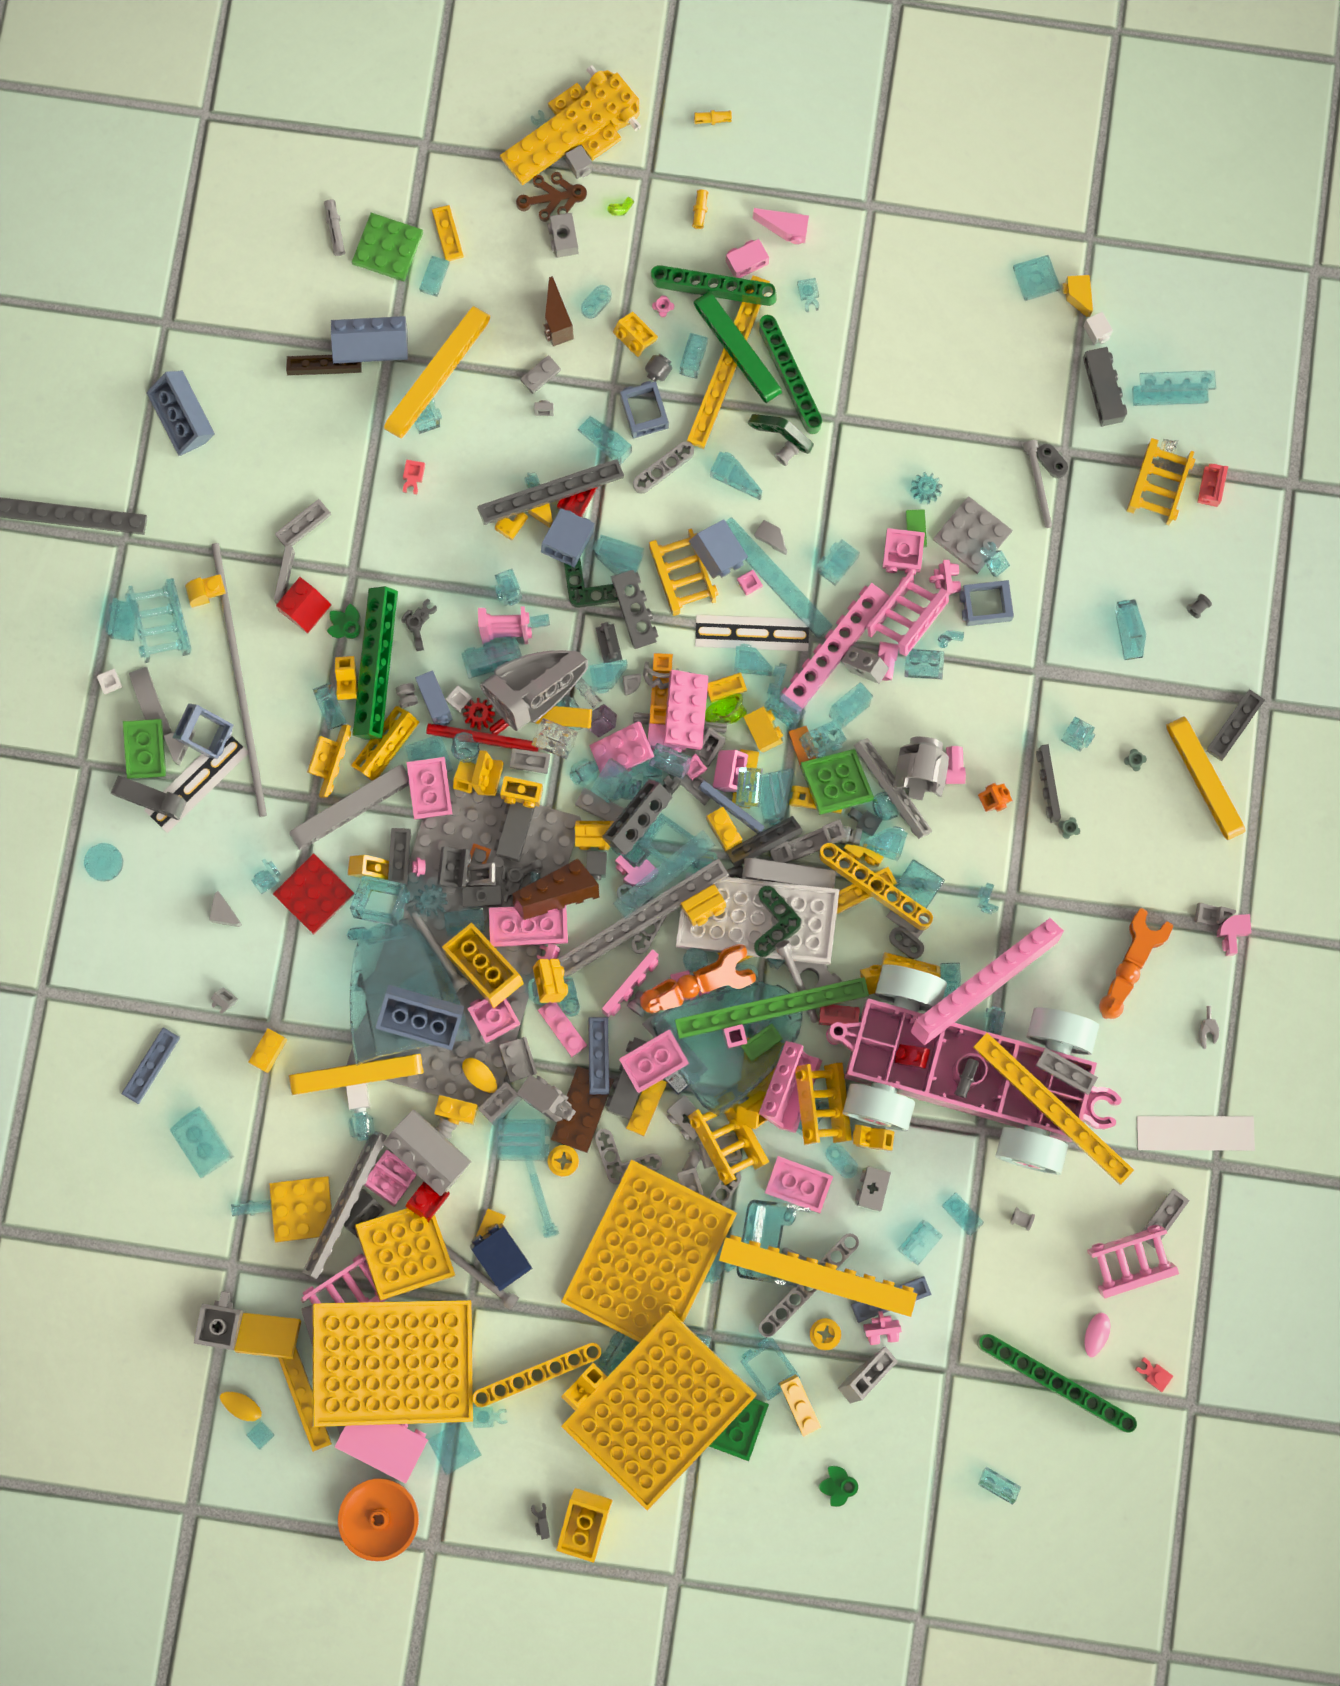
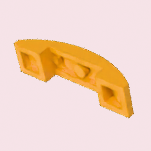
[649,653,673,725]

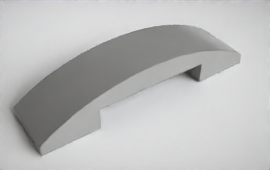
[129,666,172,739]
[770,819,847,863]

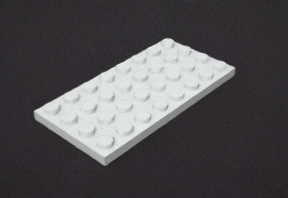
[676,873,839,965]

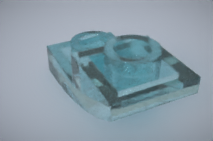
[940,963,961,999]
[942,1192,984,1236]

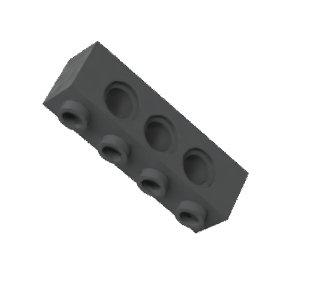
[610,569,658,649]
[602,779,673,855]

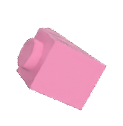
[753,208,809,244]

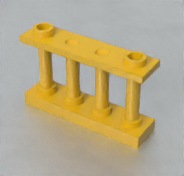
[1127,438,1196,525]
[649,528,718,616]
[795,1063,852,1145]
[688,1093,769,1185]

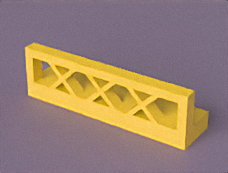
[351,706,420,781]

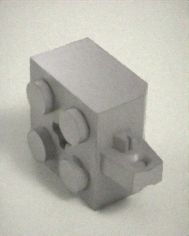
[516,1075,576,1122]
[194,1291,244,1350]

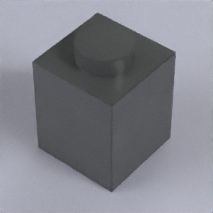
[586,851,607,880]

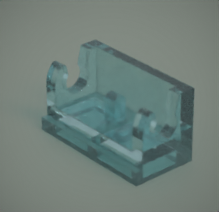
[897,1220,943,1266]

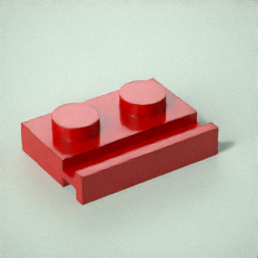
[556,487,598,517]
[405,1181,450,1223]

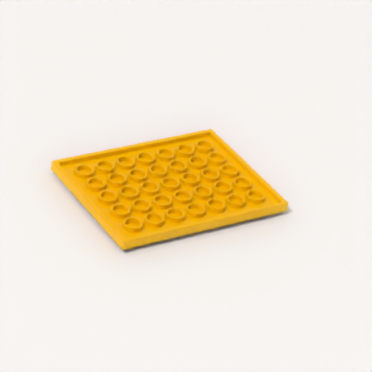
[561,1160,737,1342]
[312,1300,473,1427]
[561,1311,757,1511]

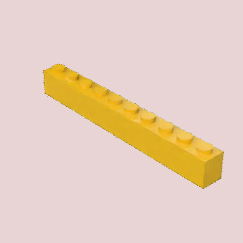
[719,1234,917,1317]

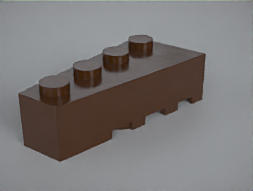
[512,858,600,920]

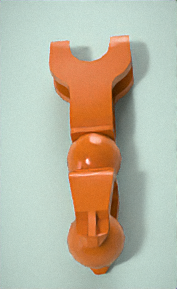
[1099,908,1173,1019]
[640,944,756,1014]

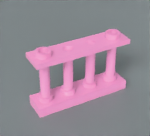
[867,571,949,656]
[478,606,532,646]
[1087,1225,1179,1298]
[301,1254,387,1304]

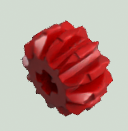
[463,698,495,731]

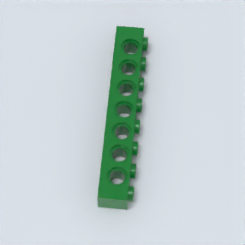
[352,586,398,740]

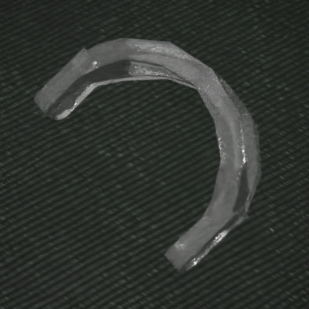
[1159,439,1179,470]

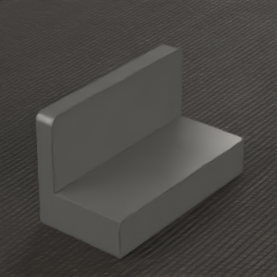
[344,1189,384,1238]

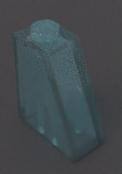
[593,535,644,588]
[1115,599,1146,660]
[755,768,794,825]

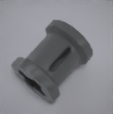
[1186,594,1212,619]

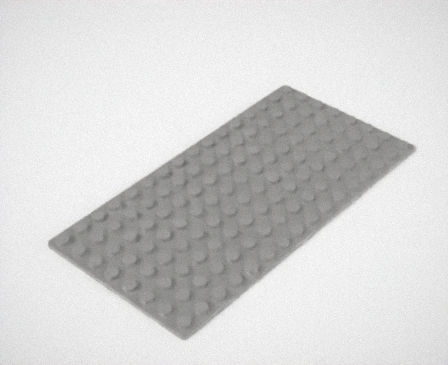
[347,779,581,1107]

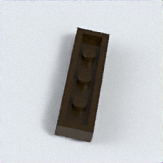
[286,355,362,376]

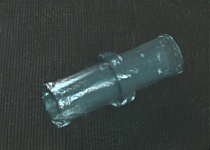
[231,1199,272,1217]

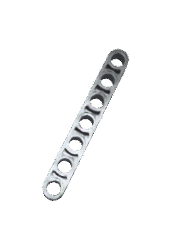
[289,765,409,850]
[759,1233,859,1337]

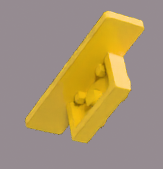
[307,724,351,798]

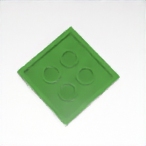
[352,213,423,282]
[800,749,874,815]

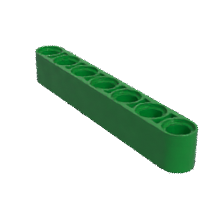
[651,265,777,306]
[693,291,782,403]
[759,314,822,434]

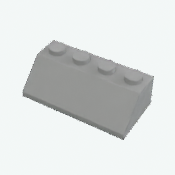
[383,1109,472,1196]

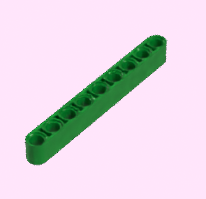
[977,1334,1137,1433]

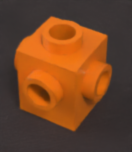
[978,783,1013,812]

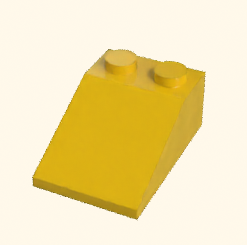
[556,1488,613,1563]

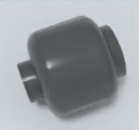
[645,354,672,382]

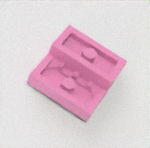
[364,1150,417,1207]

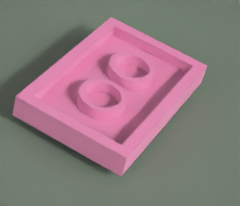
[589,722,654,780]
[407,757,453,820]
[619,1029,690,1093]
[765,1156,833,1214]

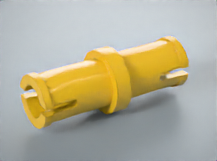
[694,110,732,125]
[692,189,709,229]

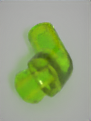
[607,197,634,216]

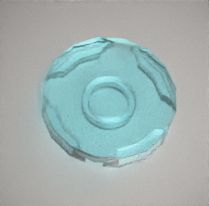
[84,843,123,882]

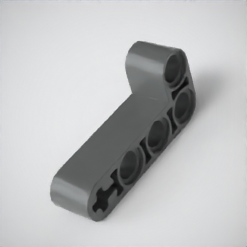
[111,775,187,820]

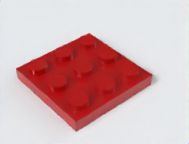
[273,853,355,935]

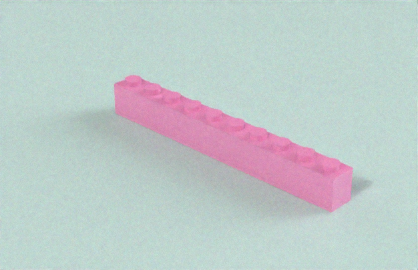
[911,918,1064,1045]

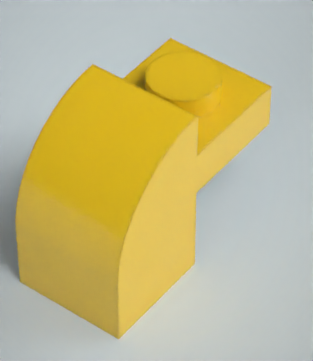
[185,574,226,608]
[335,656,358,700]
[853,1125,895,1151]
[561,1363,607,1411]

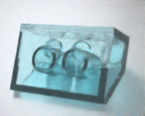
[461,637,522,679]
[170,1106,234,1179]

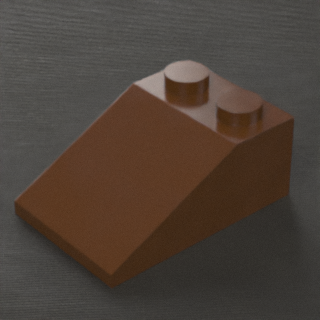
[543,276,574,347]

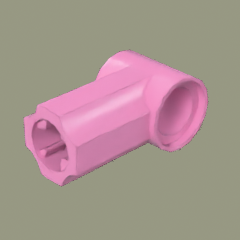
[878,641,899,681]
[945,746,966,784]

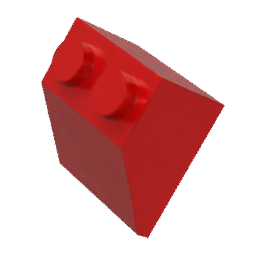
[276,577,332,634]

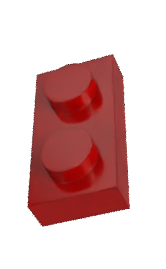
[894,1044,931,1069]

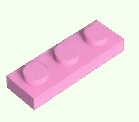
[538,1002,587,1057]

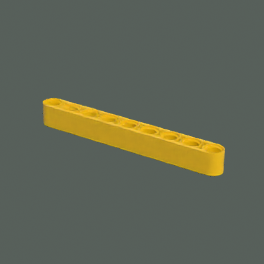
[384,306,490,438]

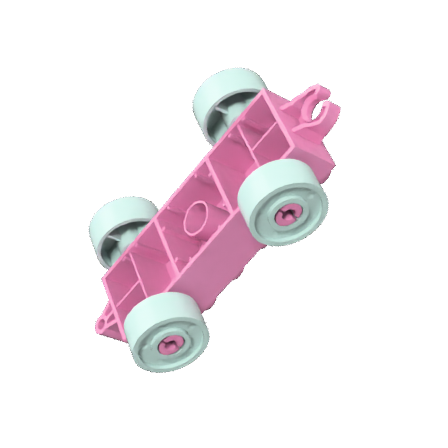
[826,964,1122,1175]

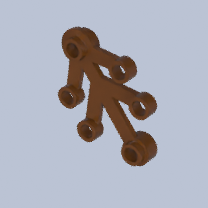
[516,172,587,222]

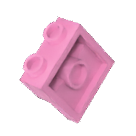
[882,528,925,575]
[467,998,521,1043]

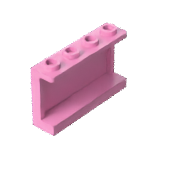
[759,1041,822,1133]
[335,1424,428,1484]

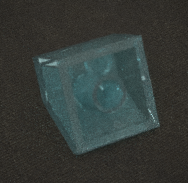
[862,826,908,861]

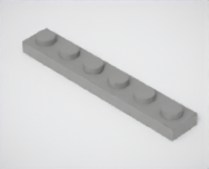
[854,738,932,839]

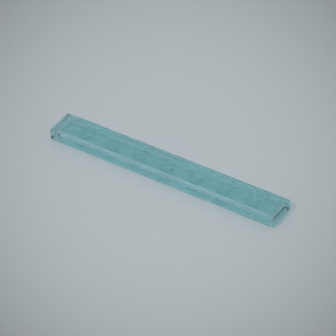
[726,517,833,639]

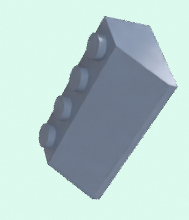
[331,316,408,363]
[146,370,215,456]
[376,985,464,1050]

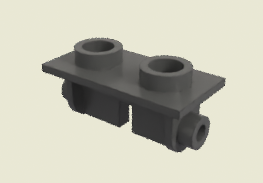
[595,622,623,664]

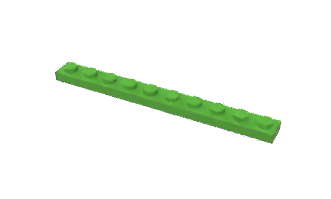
[675,977,869,1039]

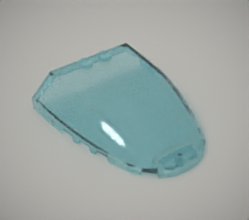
[349,921,471,1066]
[651,981,803,1116]

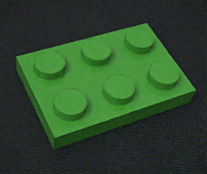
[123,719,166,779]

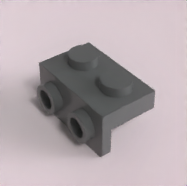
[437,846,471,889]

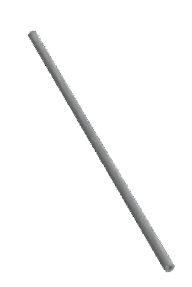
[212,543,267,817]

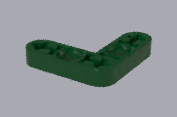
[748,414,814,454]
[564,558,618,608]
[754,886,801,957]

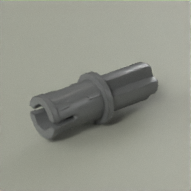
[954,1058,979,1098]

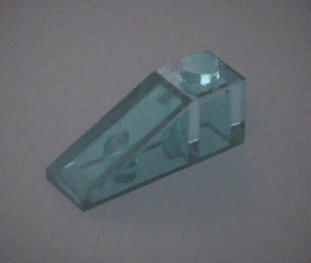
[578,416,632,465]
[710,452,763,500]

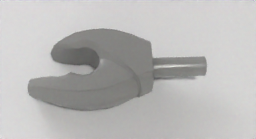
[1199,1006,1219,1049]

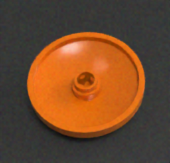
[338,1478,419,1561]

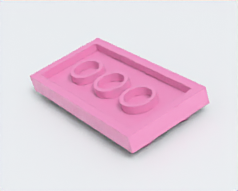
[663,670,709,750]
[489,906,568,947]
[602,949,659,1018]

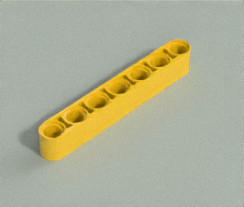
[1166,716,1246,840]
[819,843,933,930]
[289,1054,424,1095]
[472,1343,601,1407]

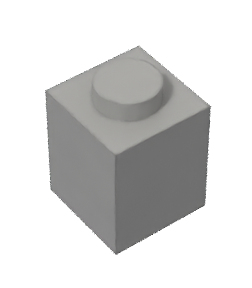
[565,145,593,179]

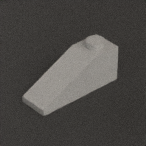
[838,1346,898,1404]

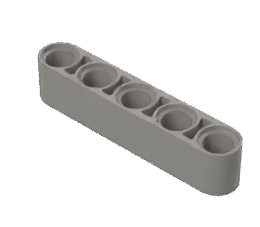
[742,858,836,889]

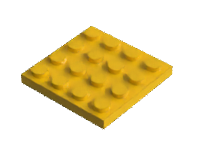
[355,1208,455,1301]

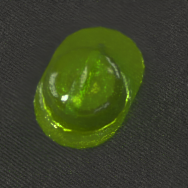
[705,693,747,724]

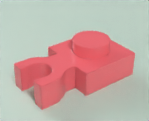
[403,459,425,495]
[1135,1357,1173,1392]

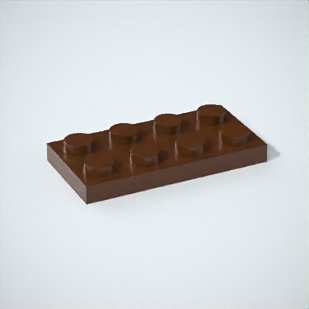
[551,1066,614,1153]

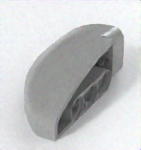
[480,650,588,731]

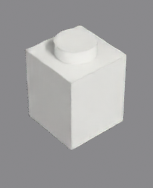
[1083,312,1113,345]
[346,1083,371,1114]

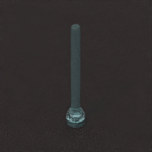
[522,1146,559,1238]

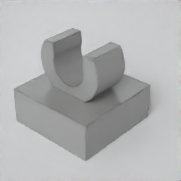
[211,987,238,1014]

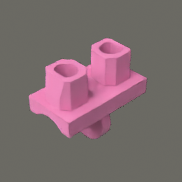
[929,560,961,597]
[863,1311,902,1345]

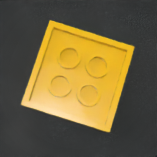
[269,1176,332,1243]

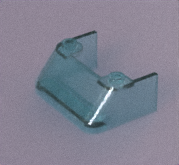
[737,1200,811,1288]

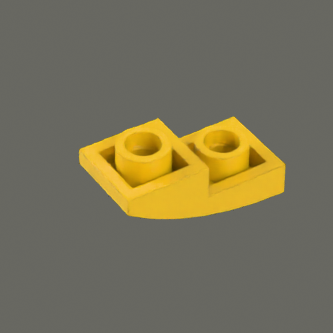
[843,844,884,866]

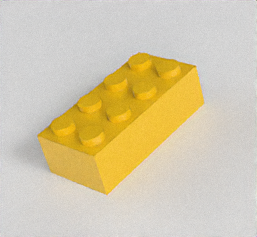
[442,922,524,1008]

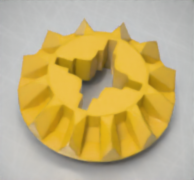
[548,1145,579,1177]
[810,1318,841,1350]

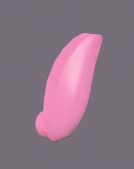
[1085,1313,1110,1357]

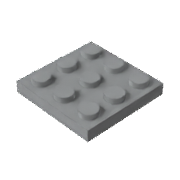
[933,496,1013,574]

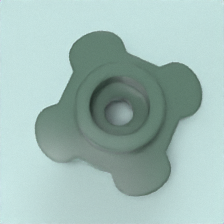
[1124,749,1147,771]
[1058,817,1080,839]

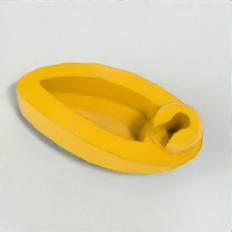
[462,1058,497,1093]
[220,1392,262,1421]

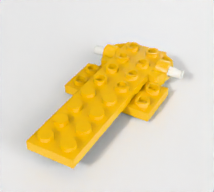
[500,65,641,185]

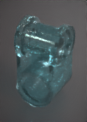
[560,977,580,1017]

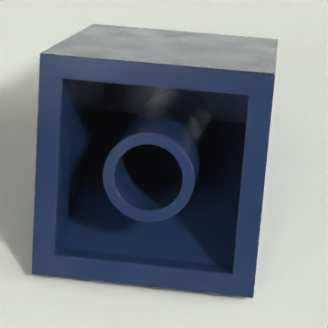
[470,1223,533,1291]

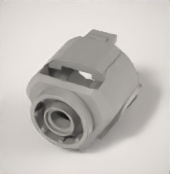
[894,736,949,800]

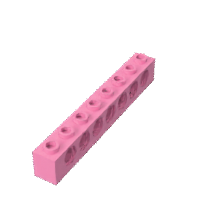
[779,583,890,717]

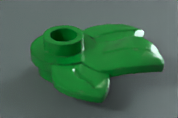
[327,604,361,639]
[818,1466,858,1507]

